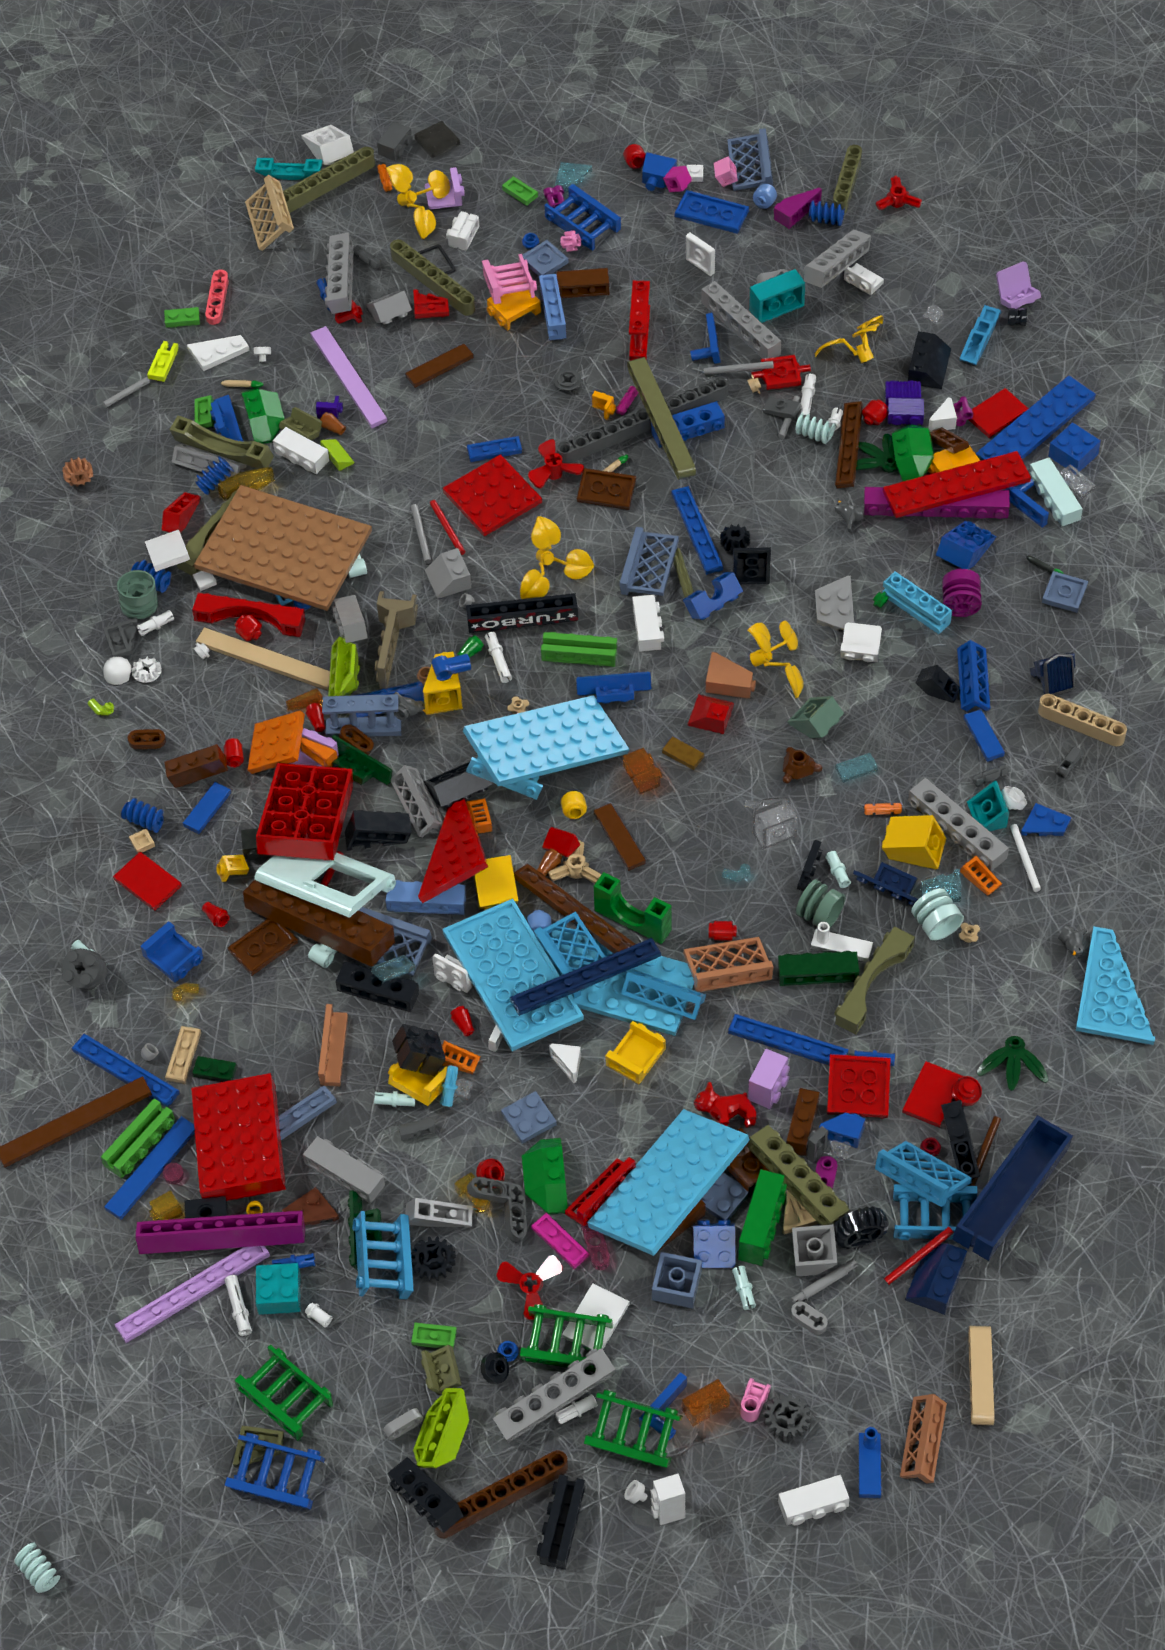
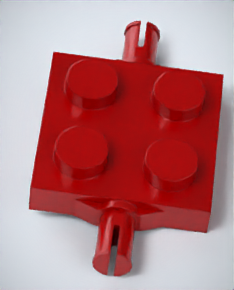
[751,355,811,390]

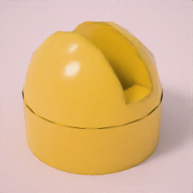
[246,1200,263,1214]

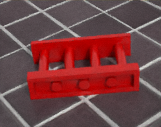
[629,280,650,361]

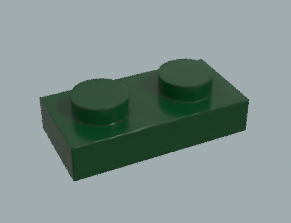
[192,1056,237,1082]

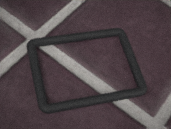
[418,244,456,274]

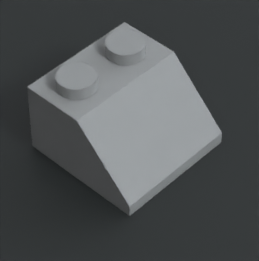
[365,291,412,325]
[425,548,471,599]
[792,1224,837,1277]

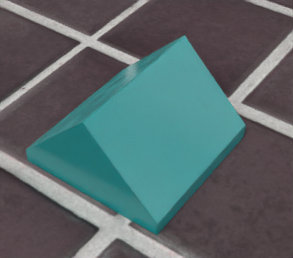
[967,781,1009,832]

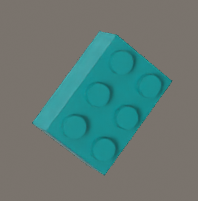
[749,269,805,323]

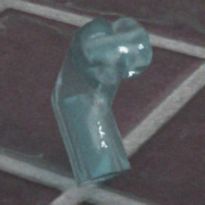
[722,864,751,882]

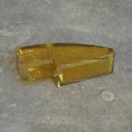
[217,467,275,501]

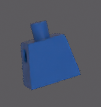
[642,152,677,191]

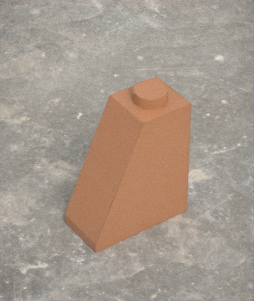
[706,652,756,699]

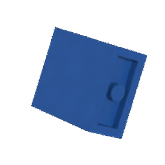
[140,921,203,983]

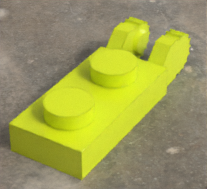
[147,341,179,382]

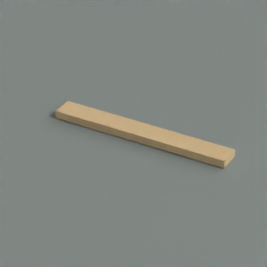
[196,627,330,691]

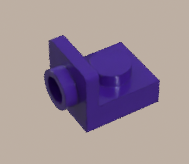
[316,396,343,419]

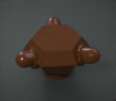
[782,747,823,784]

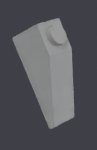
[405,1198,472,1227]

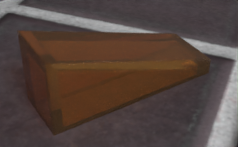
[286,688,323,711]

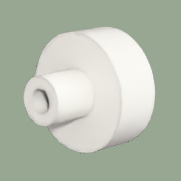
[254,347,271,362]
[624,1480,647,1504]

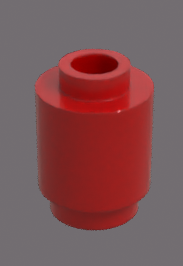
[223,738,244,768]
[709,921,737,941]

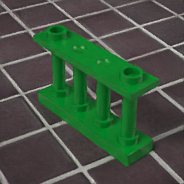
[520,1304,613,1372]
[234,1345,333,1441]
[584,1389,683,1468]

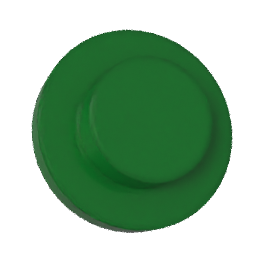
[873,591,889,608]

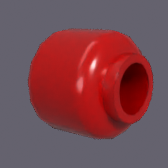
[623,144,646,169]
[862,399,888,426]
[235,615,262,642]

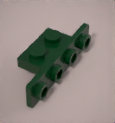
[331,735,393,785]
[347,1190,382,1271]

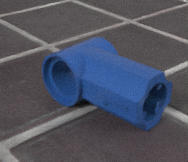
[431,654,471,681]

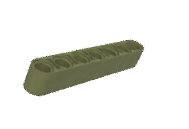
[283,147,375,213]
[390,239,475,316]

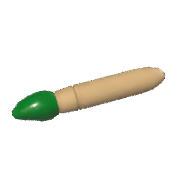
[221,380,264,388]
[603,454,628,472]

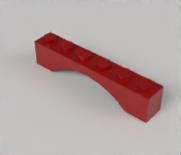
[192,593,306,637]

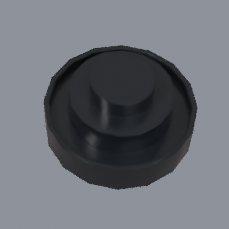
[480,1352,509,1384]

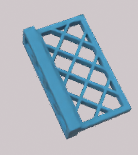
[534,911,606,999]
[875,1141,972,1207]

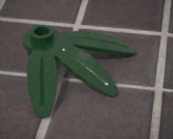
[856,434,898,473]
[977,1036,1048,1091]

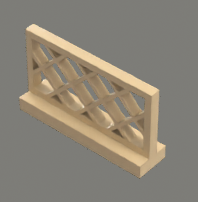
[245,175,294,251]

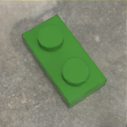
[502,176,538,206]
[164,307,200,328]
[195,395,214,428]
[411,1323,457,1350]

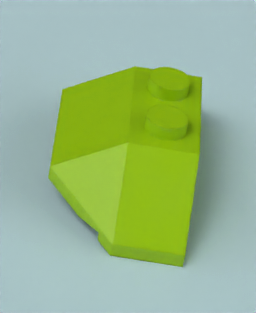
[328,636,360,696]
[413,1388,469,1468]

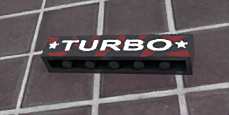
[466,593,578,633]

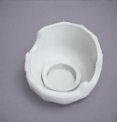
[103,657,132,685]

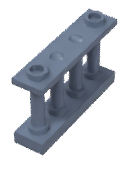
[322,694,402,738]

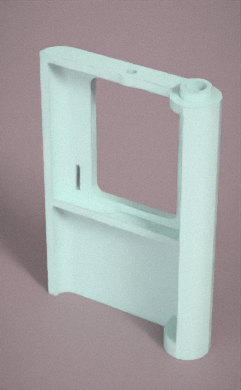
[254,852,396,918]

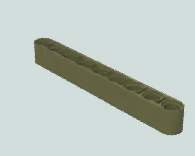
[627,357,696,480]

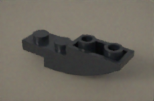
[941,1100,980,1181]

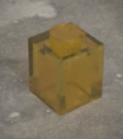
[148,1190,183,1221]

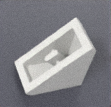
[928,397,957,432]
[549,1043,581,1083]

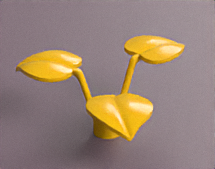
[386,164,450,239]
[815,315,884,364]
[520,516,594,599]
[747,620,803,698]

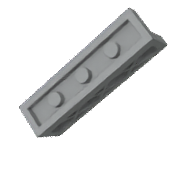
[172,443,247,482]
[391,765,444,838]

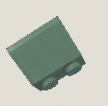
[787,696,844,738]

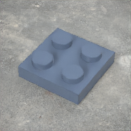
[522,240,569,276]
[1042,571,1088,613]
[501,1091,557,1144]
[701,1173,750,1220]

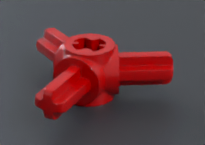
[876,175,922,210]

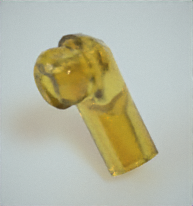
[171,983,200,1001]

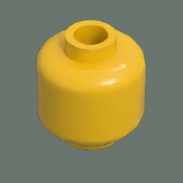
[561,791,587,819]

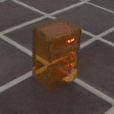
[623,747,662,794]
[682,1379,730,1427]

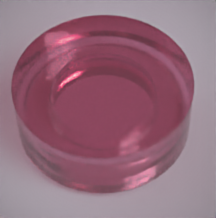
[163,1163,184,1184]

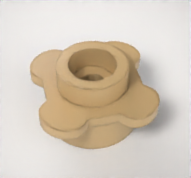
[747,375,761,394]
[508,697,529,714]
[959,923,980,943]

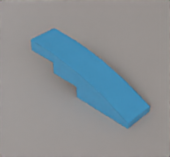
[960,305,1001,365]

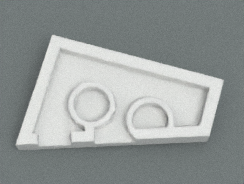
[187,335,249,371]

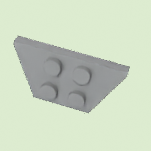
[815,576,854,631]

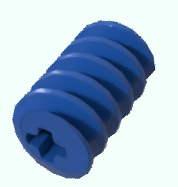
[808,200,845,226]
[195,456,234,495]
[131,560,172,593]
[121,798,164,833]

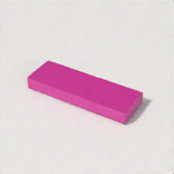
[531,1213,589,1269]

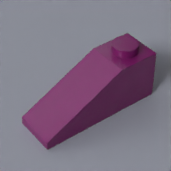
[774,188,822,229]

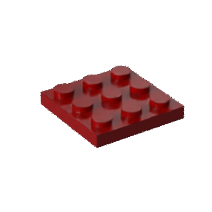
[827,1054,891,1118]

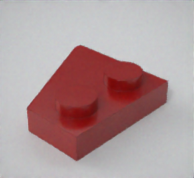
[413,289,449,319]

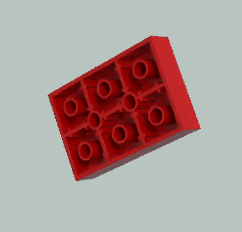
[256,763,353,860]
[191,1073,286,1201]

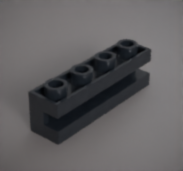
[536,1475,586,1570]

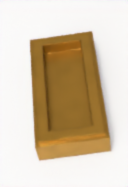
[662,736,704,770]

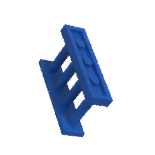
[545,184,621,251]
[224,1433,325,1510]

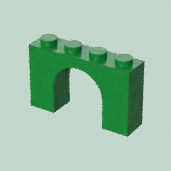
[593,872,672,945]

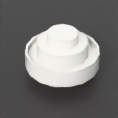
[1001,786,1027,810]

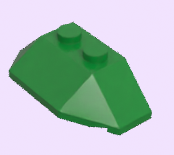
[240,388,285,444]
[892,424,934,481]
[522,1138,568,1214]

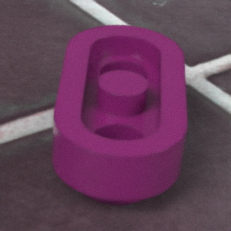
[814,1156,838,1193]

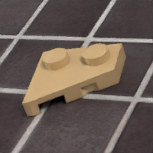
[783,1190,819,1235]

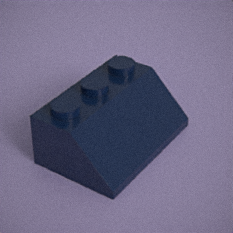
[905,1243,967,1315]

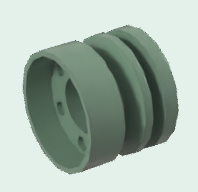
[117,570,158,619]
[796,879,846,928]

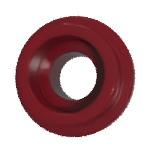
[920,1137,941,1157]

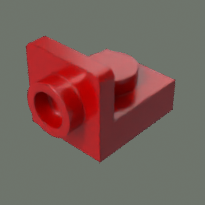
[335,300,363,324]

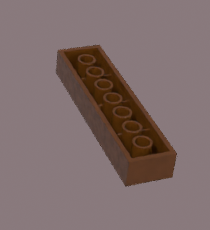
[243,880,395,967]

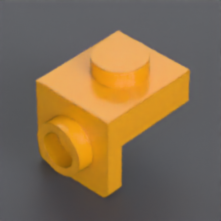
[592,391,616,420]

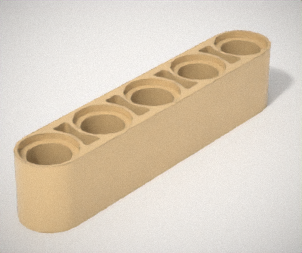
[1038,694,1127,747]
[968,1326,994,1425]

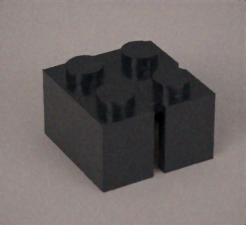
[392,1024,446,1076]

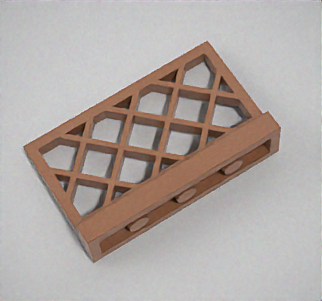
[683,937,774,992]

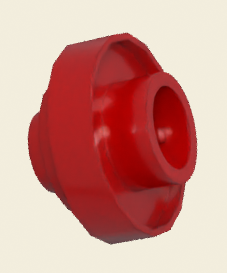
[951,1076,982,1106]
[476,1158,505,1189]

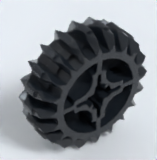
[834,1206,889,1249]

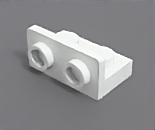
[844,263,884,295]

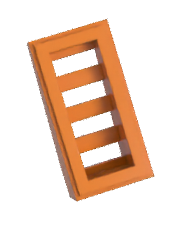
[300,737,338,767]
[467,798,492,834]
[960,856,1002,896]
[442,1040,481,1074]

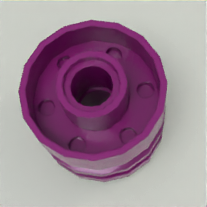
[942,569,982,617]

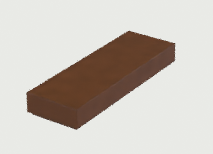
[930,427,969,454]

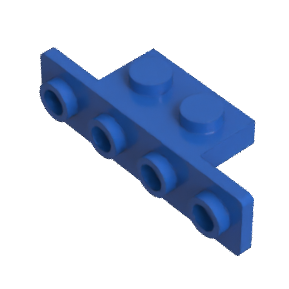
[210,395,243,441]
[576,672,651,703]

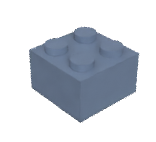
[652,1252,702,1309]

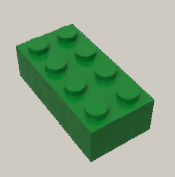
[738,1169,787,1266]

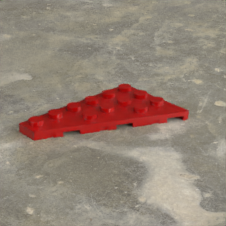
[418,799,489,904]

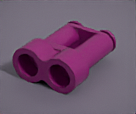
[543,185,565,208]
[953,396,973,426]

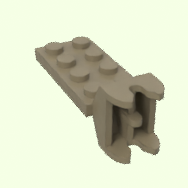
[375,591,418,690]

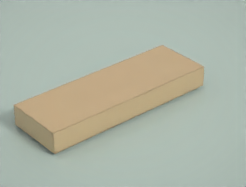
[165,1026,201,1084]

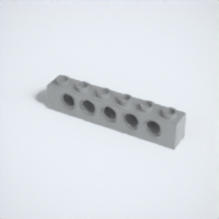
[803,229,871,288]
[325,232,354,314]
[701,281,781,359]
[908,778,1009,872]
[493,1348,617,1443]

